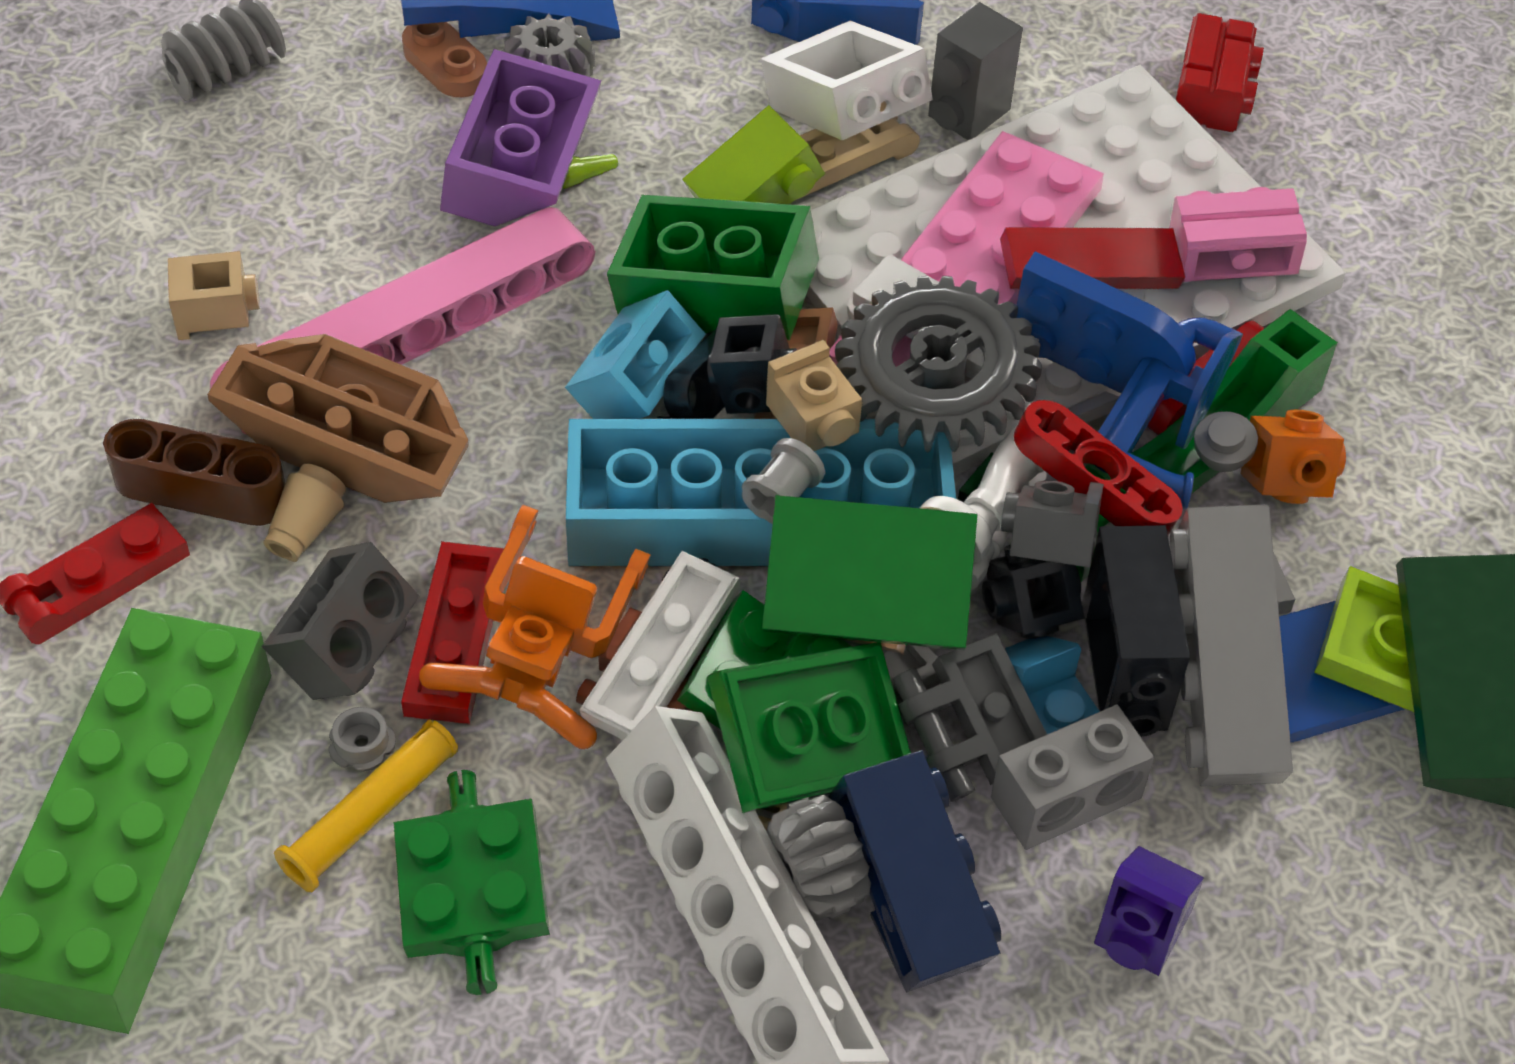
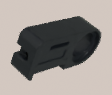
[663,328,725,419]

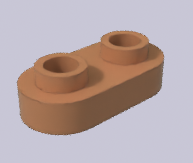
[402,22,487,97]

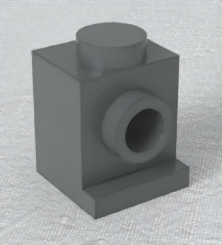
[1001,481,1104,568]

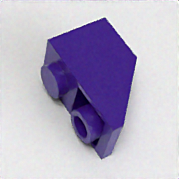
[1094,846,1204,976]

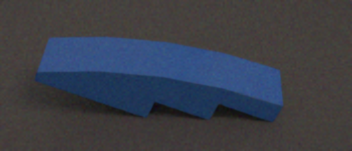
[401,0,620,41]

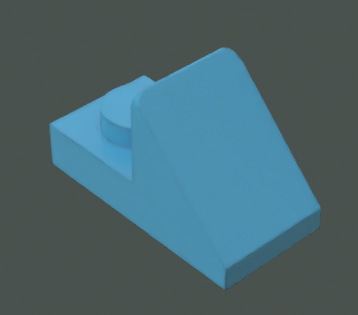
[1004,636,1100,734]

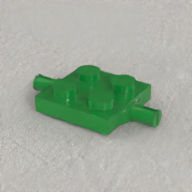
[393,770,550,995]

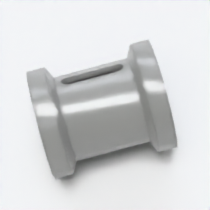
[741,438,825,524]

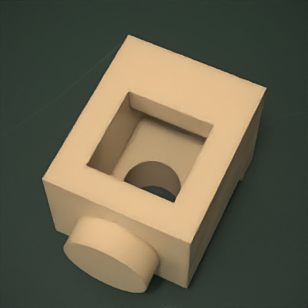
[168,251,260,340]
[766,340,862,451]

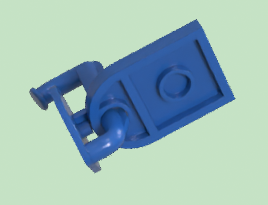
[1016,251,1243,510]

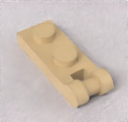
[796,101,920,200]

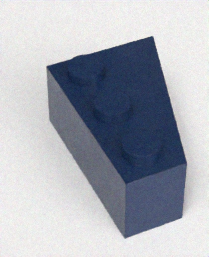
[828,750,1001,993]

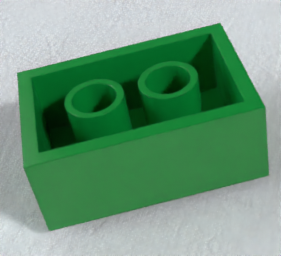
[607,194,819,340]

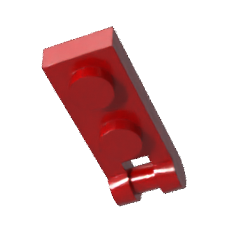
[0,503,190,644]

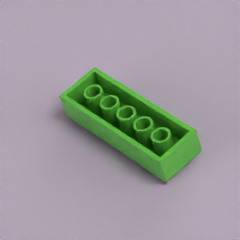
[0,608,272,1034]

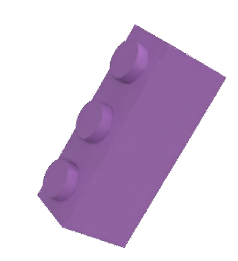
[440,49,601,226]

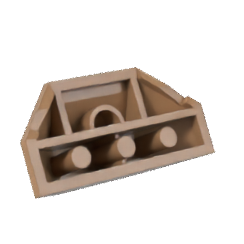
[207,334,468,503]

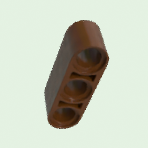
[103,418,285,526]

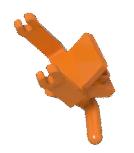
[419,505,651,749]

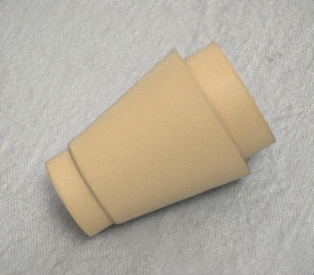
[263,464,346,562]

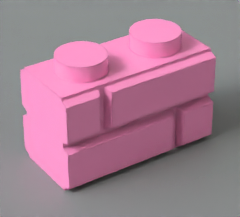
[1169,187,1307,282]

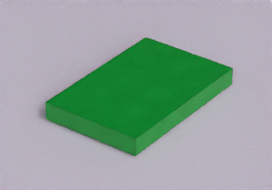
[762,495,978,651]
[707,642,911,813]

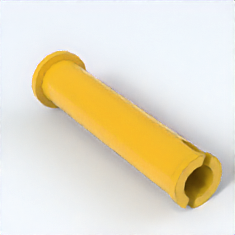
[274,720,458,893]

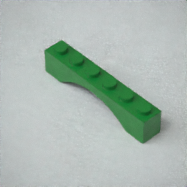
[1076,309,1338,582]

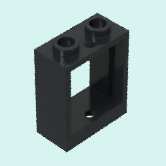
[1082,525,1190,737]

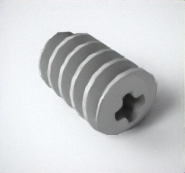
[161,0,286,101]

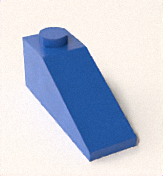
[751,0,924,45]

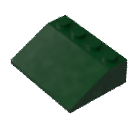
[1396,554,1515,809]

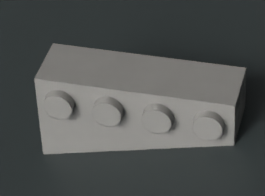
[1170,504,1293,786]

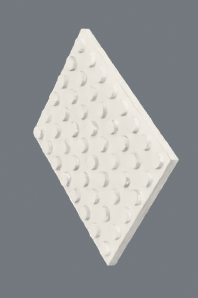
[806,65,1346,476]

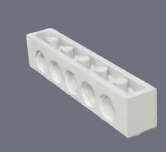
[606,706,889,1064]

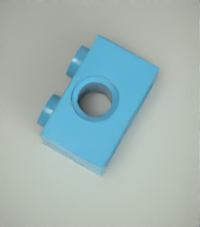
[565,290,706,419]

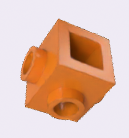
[1240,409,1346,504]

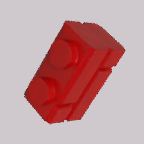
[1175,13,1264,132]

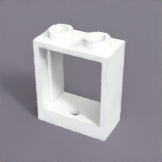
[761,21,933,140]

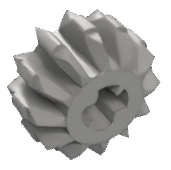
[502,13,595,77]
[767,795,871,921]

